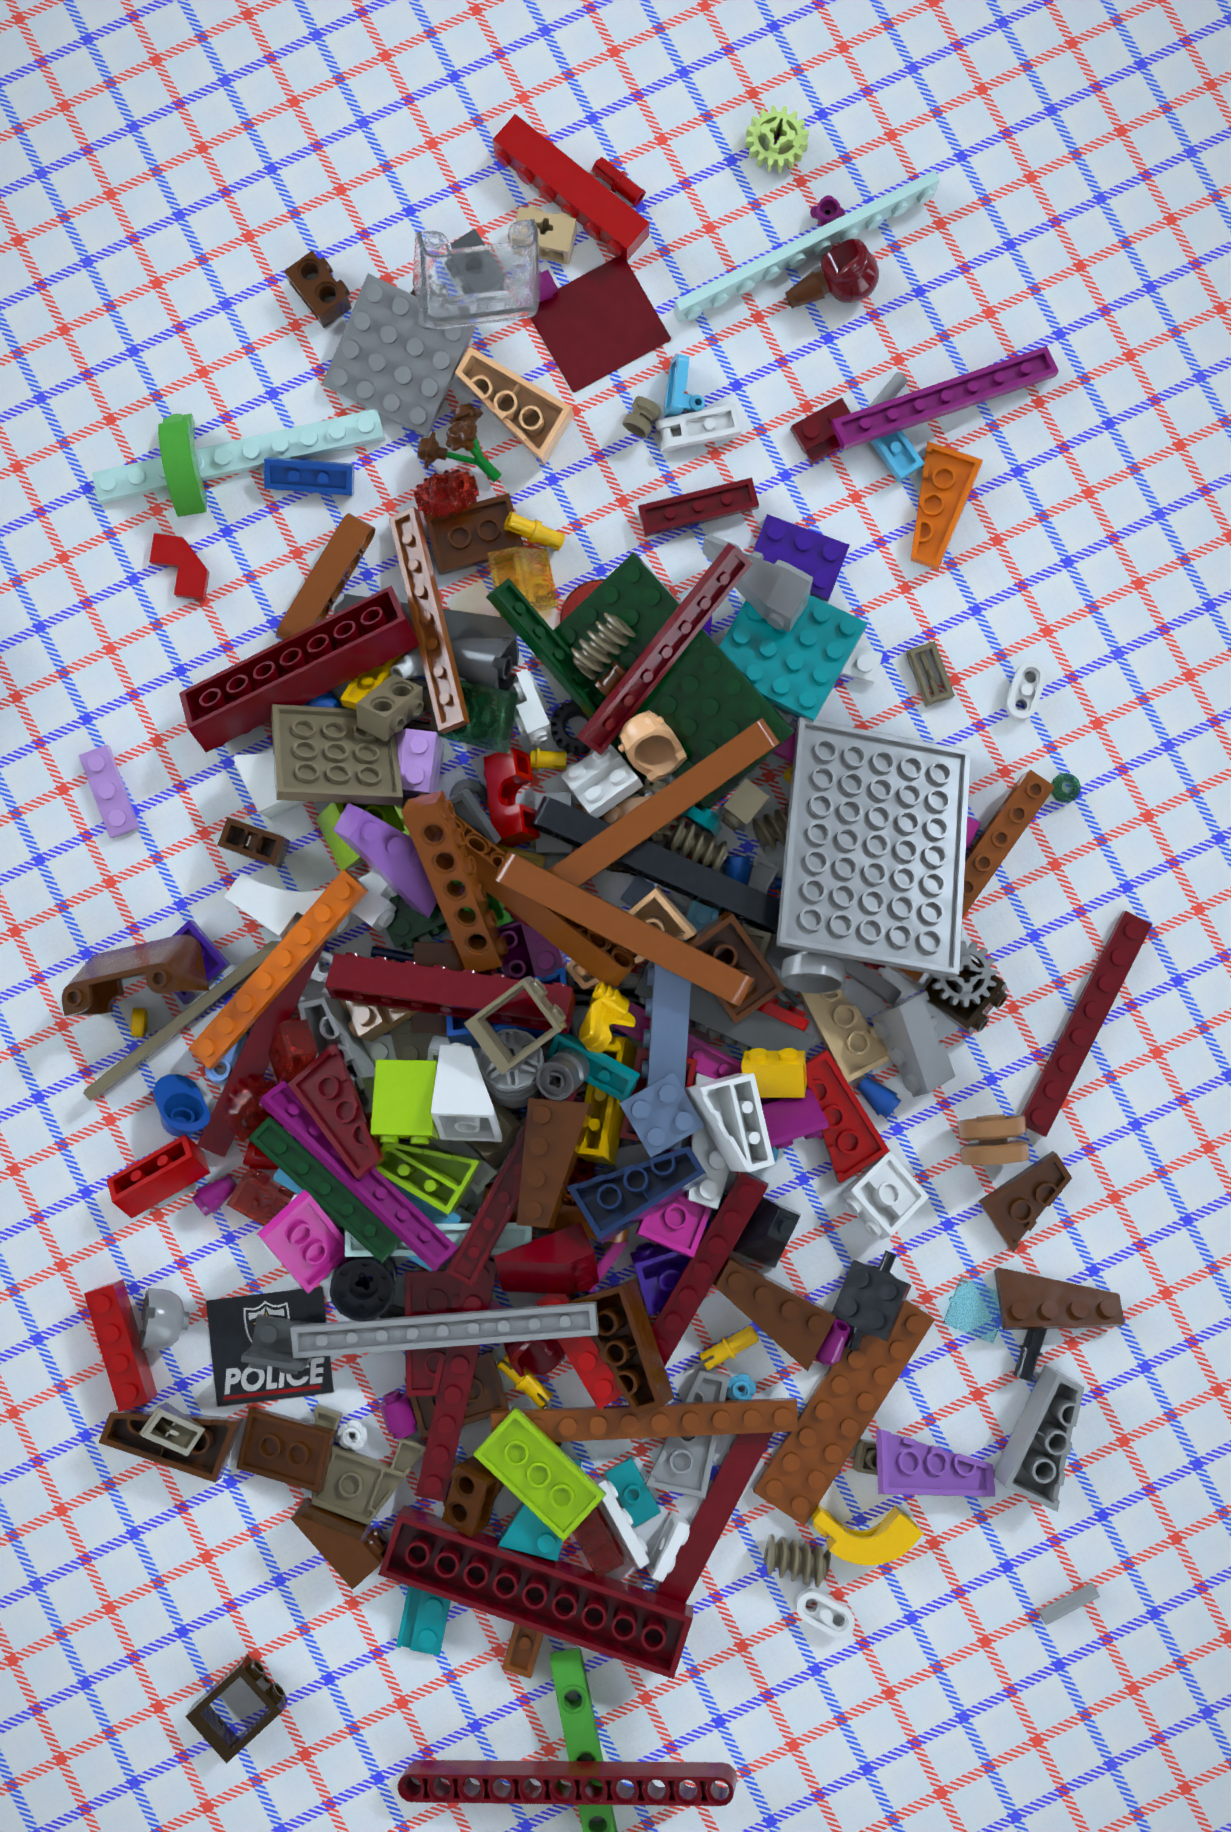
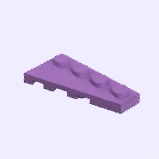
[876,1429,995,1497]

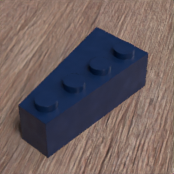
[566,1146,708,1244]

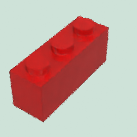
[106,1134,210,1219]

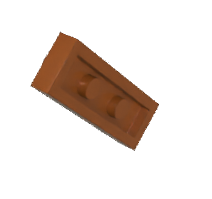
[502,1623,544,1679]

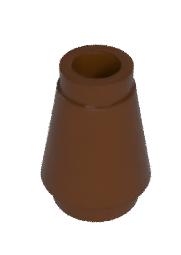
[785,270,830,309]

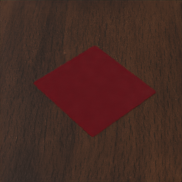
[525,256,671,393]

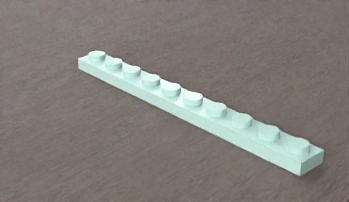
[674,170,940,322]
[92,409,385,504]

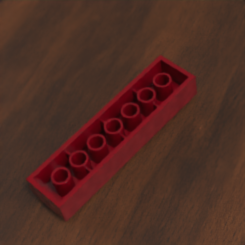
[179,585,420,753]

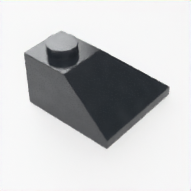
[732,1197,801,1268]

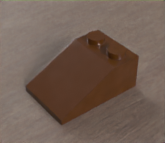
[684,911,785,1024]
[290,1498,388,1590]

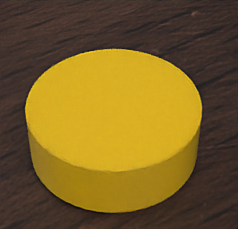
[131,1007,148,1038]

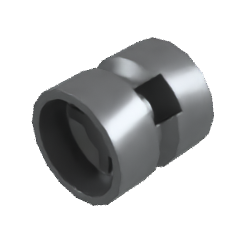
[536,1048,590,1101]

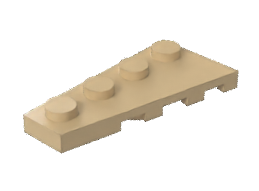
[797,990,890,1083]

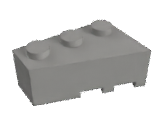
[870,990,955,1097]

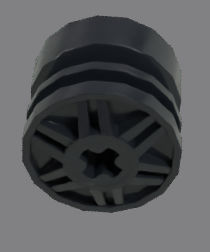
[329,1256,398,1322]

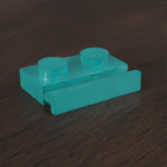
[396,1586,451,1656]

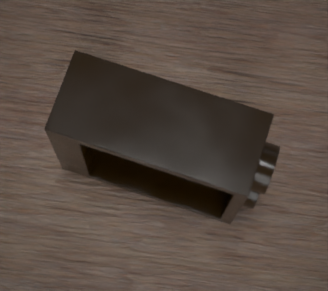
[185,1654,288,1764]

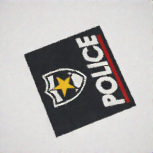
[206,1286,334,1407]

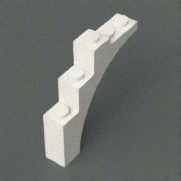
[224,871,397,939]

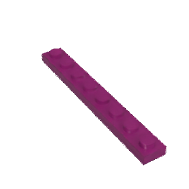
[831,346,1059,451]
[260,1080,458,1272]

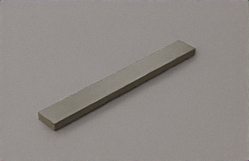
[83,941,280,1101]

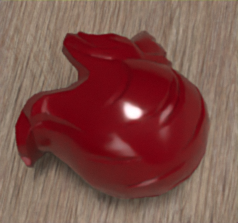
[821,239,879,303]
[503,1339,565,1377]

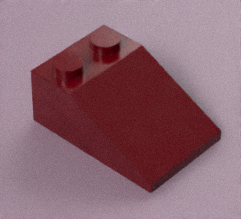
[493,1222,599,1294]

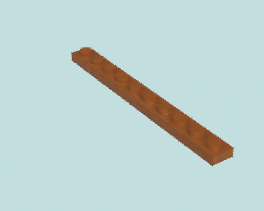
[491,1398,798,1442]

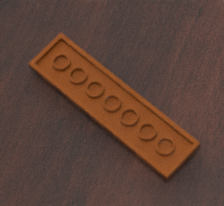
[753,1300,935,1526]

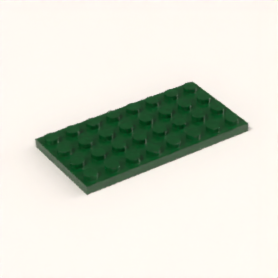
[553,552,795,809]

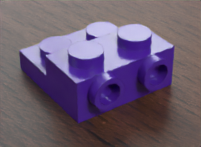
[630,1242,706,1316]

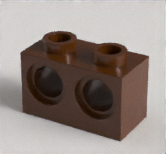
[284,251,352,328]
[442,1456,500,1537]

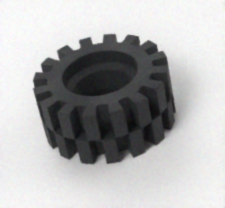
[551,699,591,755]

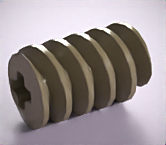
[570,612,636,680]
[752,804,789,854]
[664,817,730,872]
[764,1534,831,1588]

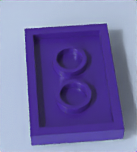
[753,514,850,602]

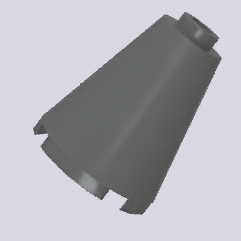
[450,637,519,696]

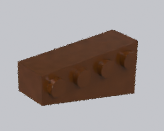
[517,1098,596,1228]
[713,1256,836,1371]
[568,1278,674,1414]
[99,1409,243,1483]

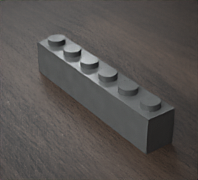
[633,960,815,1058]

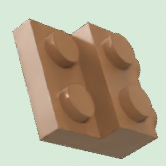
[339,959,418,1042]

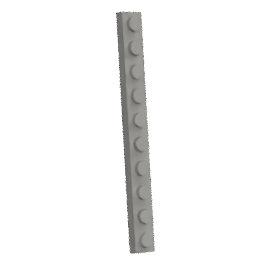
[290,1301,599,1359]

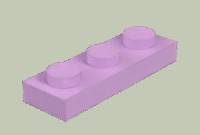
[79,745,140,839]

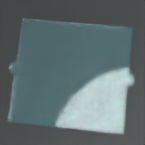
[943,1277,1002,1343]

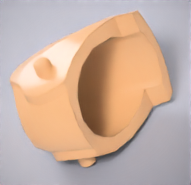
[618,710,687,783]

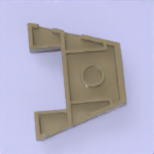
[311,1404,427,1525]

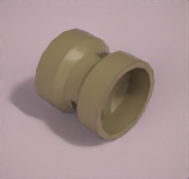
[622,396,661,438]

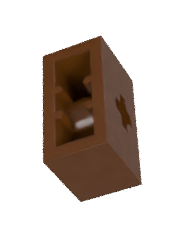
[217,817,291,869]

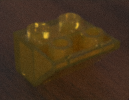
[487,547,559,617]

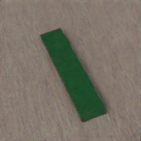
[248,1116,403,1264]

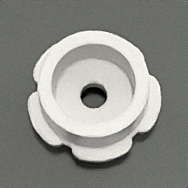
[338,1420,368,1451]

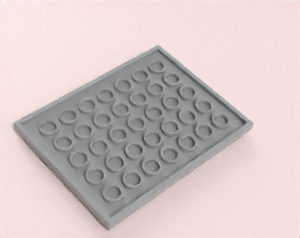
[776,717,971,978]

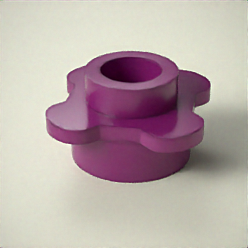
[810,195,845,227]

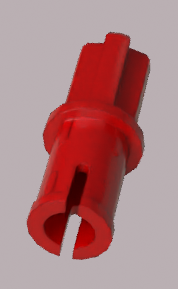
[592,157,646,207]

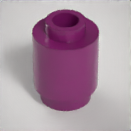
[379,1390,417,1439]

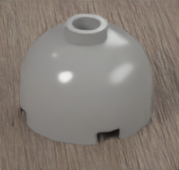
[140,1288,190,1350]

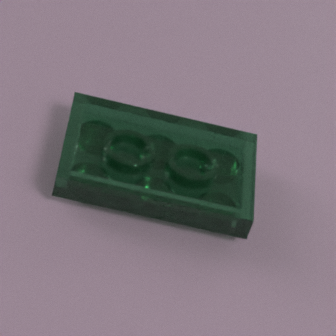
[438,679,518,753]

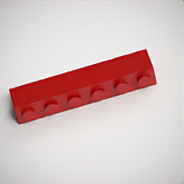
[493,114,650,261]

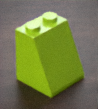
[315,803,411,871]
[370,1059,439,1145]

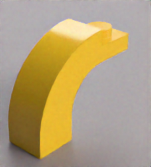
[811,1504,924,1565]

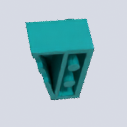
[498,1458,581,1561]

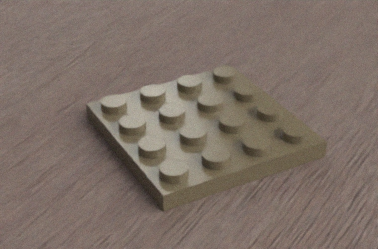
[271,704,403,806]

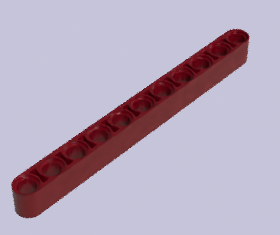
[397,1760,737,1806]

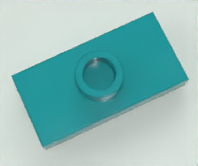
[605,1456,661,1528]

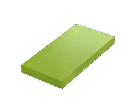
[473,1407,606,1542]

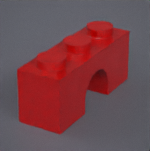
[483,747,540,848]

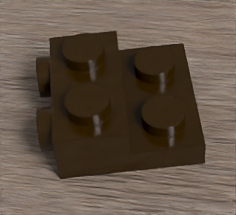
[923,959,1008,1035]

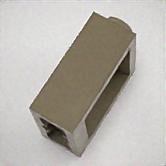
[464,976,567,1075]

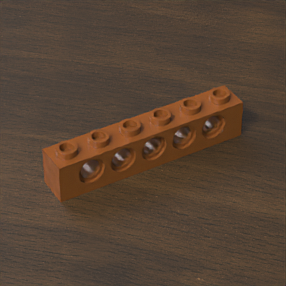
[401,790,508,972]

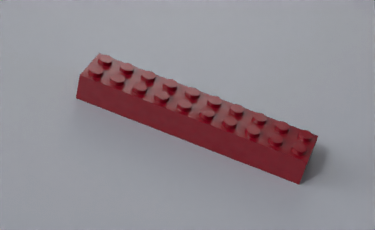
[378,1505,693,1679]

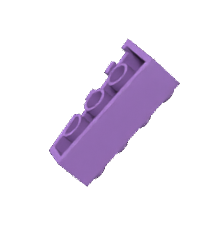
[333,803,438,918]

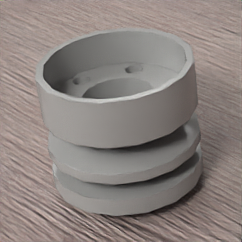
[780,947,846,994]
[478,1029,545,1108]

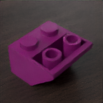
[497,921,567,980]
[761,1087,829,1149]

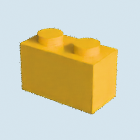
[741,1048,807,1098]

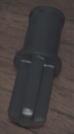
[1012,1329,1047,1382]

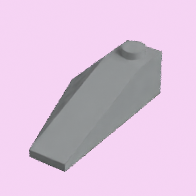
[702,534,813,632]

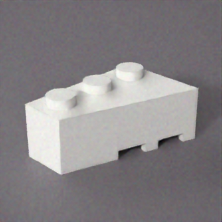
[683,1073,775,1172]

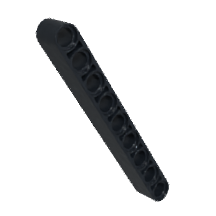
[531,796,780,934]

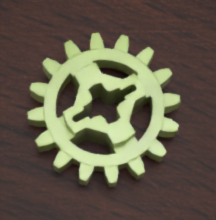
[745,105,809,173]

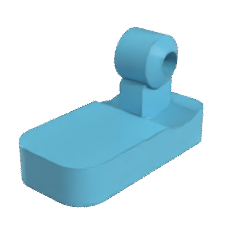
[664,354,705,417]

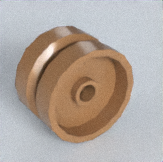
[957,1114,1030,1165]

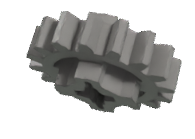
[929,941,998,1007]

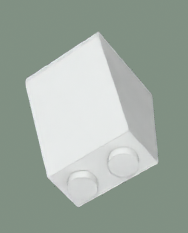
[233,754,308,819]
[431,1043,502,1142]

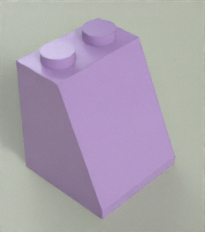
[396,728,444,799]

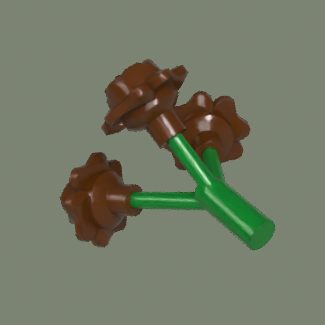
[417,403,502,482]

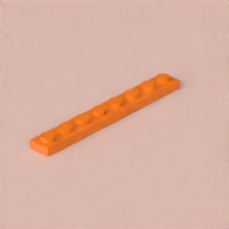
[189,869,369,1069]

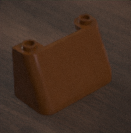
[62,935,209,1016]

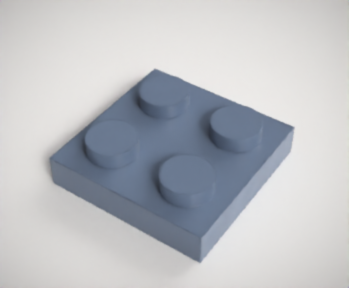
[619,1072,705,1158]

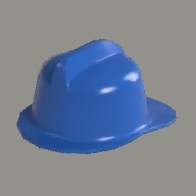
[153,1074,211,1138]

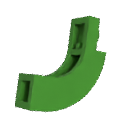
[158,413,207,517]

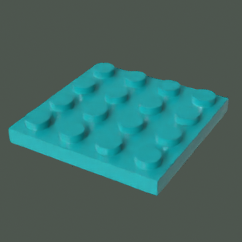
[719,595,867,722]

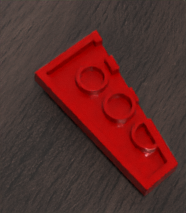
[806,1049,890,1184]

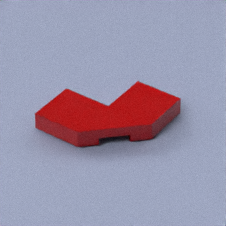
[149,533,210,601]

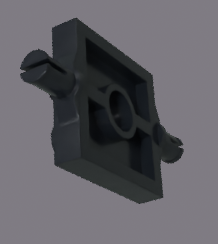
[832,1250,911,1352]

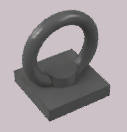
[446,779,501,845]

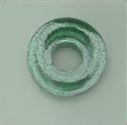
[1051,773,1081,803]

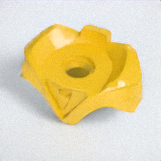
[578,981,636,1053]

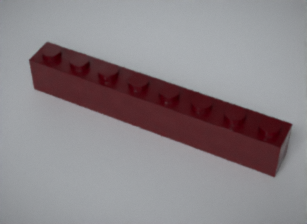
[325,952,576,1034]

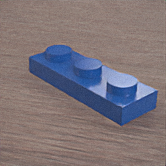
[264,457,354,496]

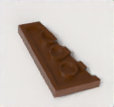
[994,1267,1125,1330]

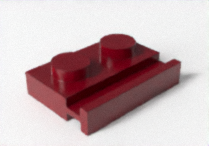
[790,398,851,465]

